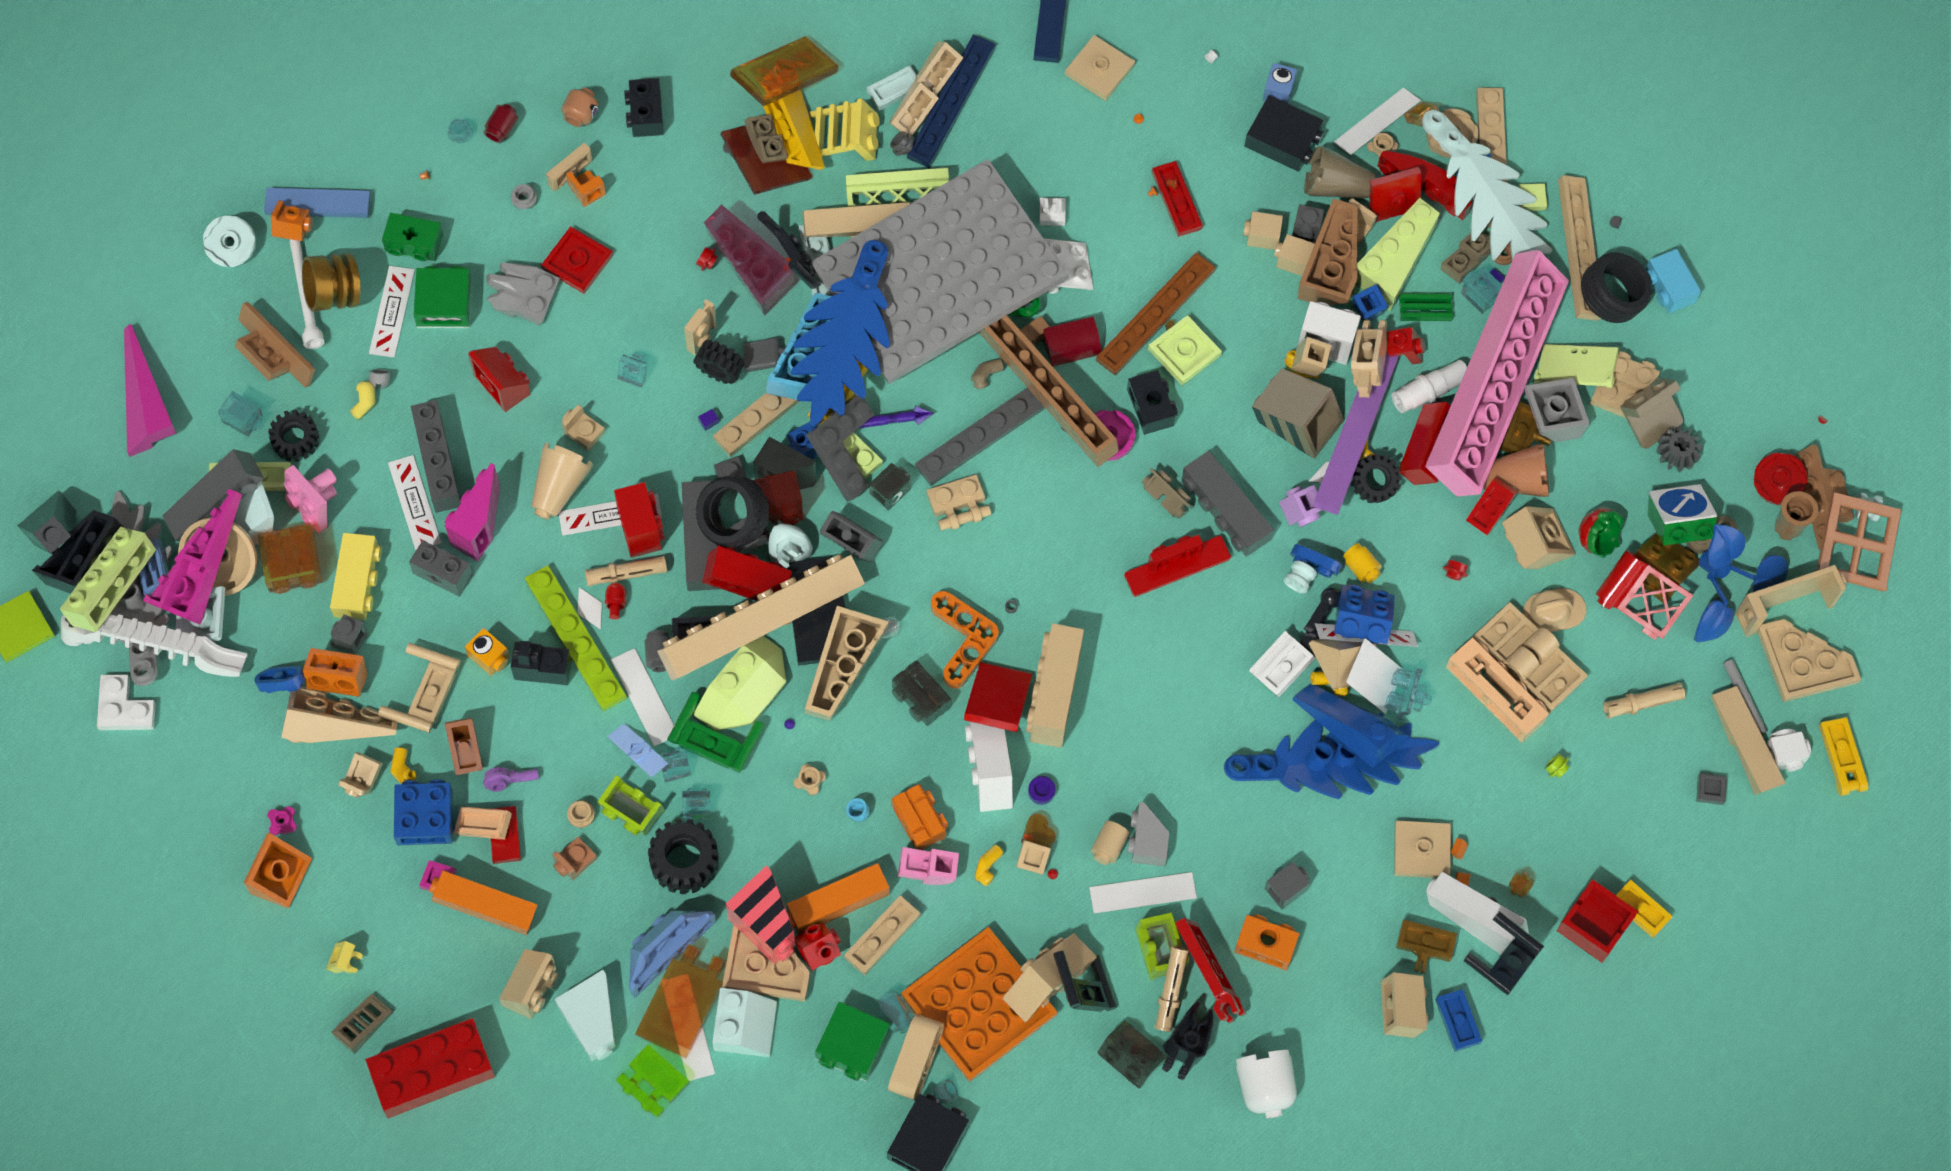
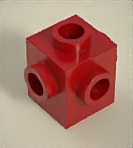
[794,922,841,971]

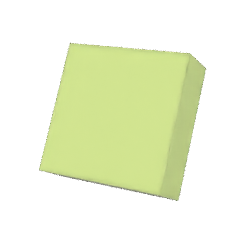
[1518,184,1547,211]

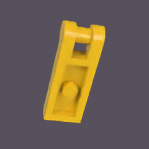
[1819,717,1868,796]

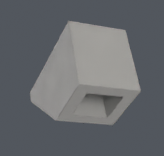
[1128,802,1169,867]

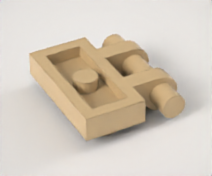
[926,475,991,531]

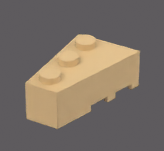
[1002,933,1097,1023]

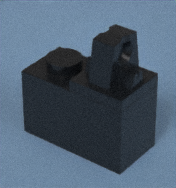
[511,641,572,685]

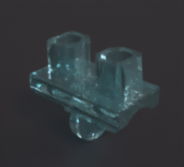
[1384,667,1432,721]

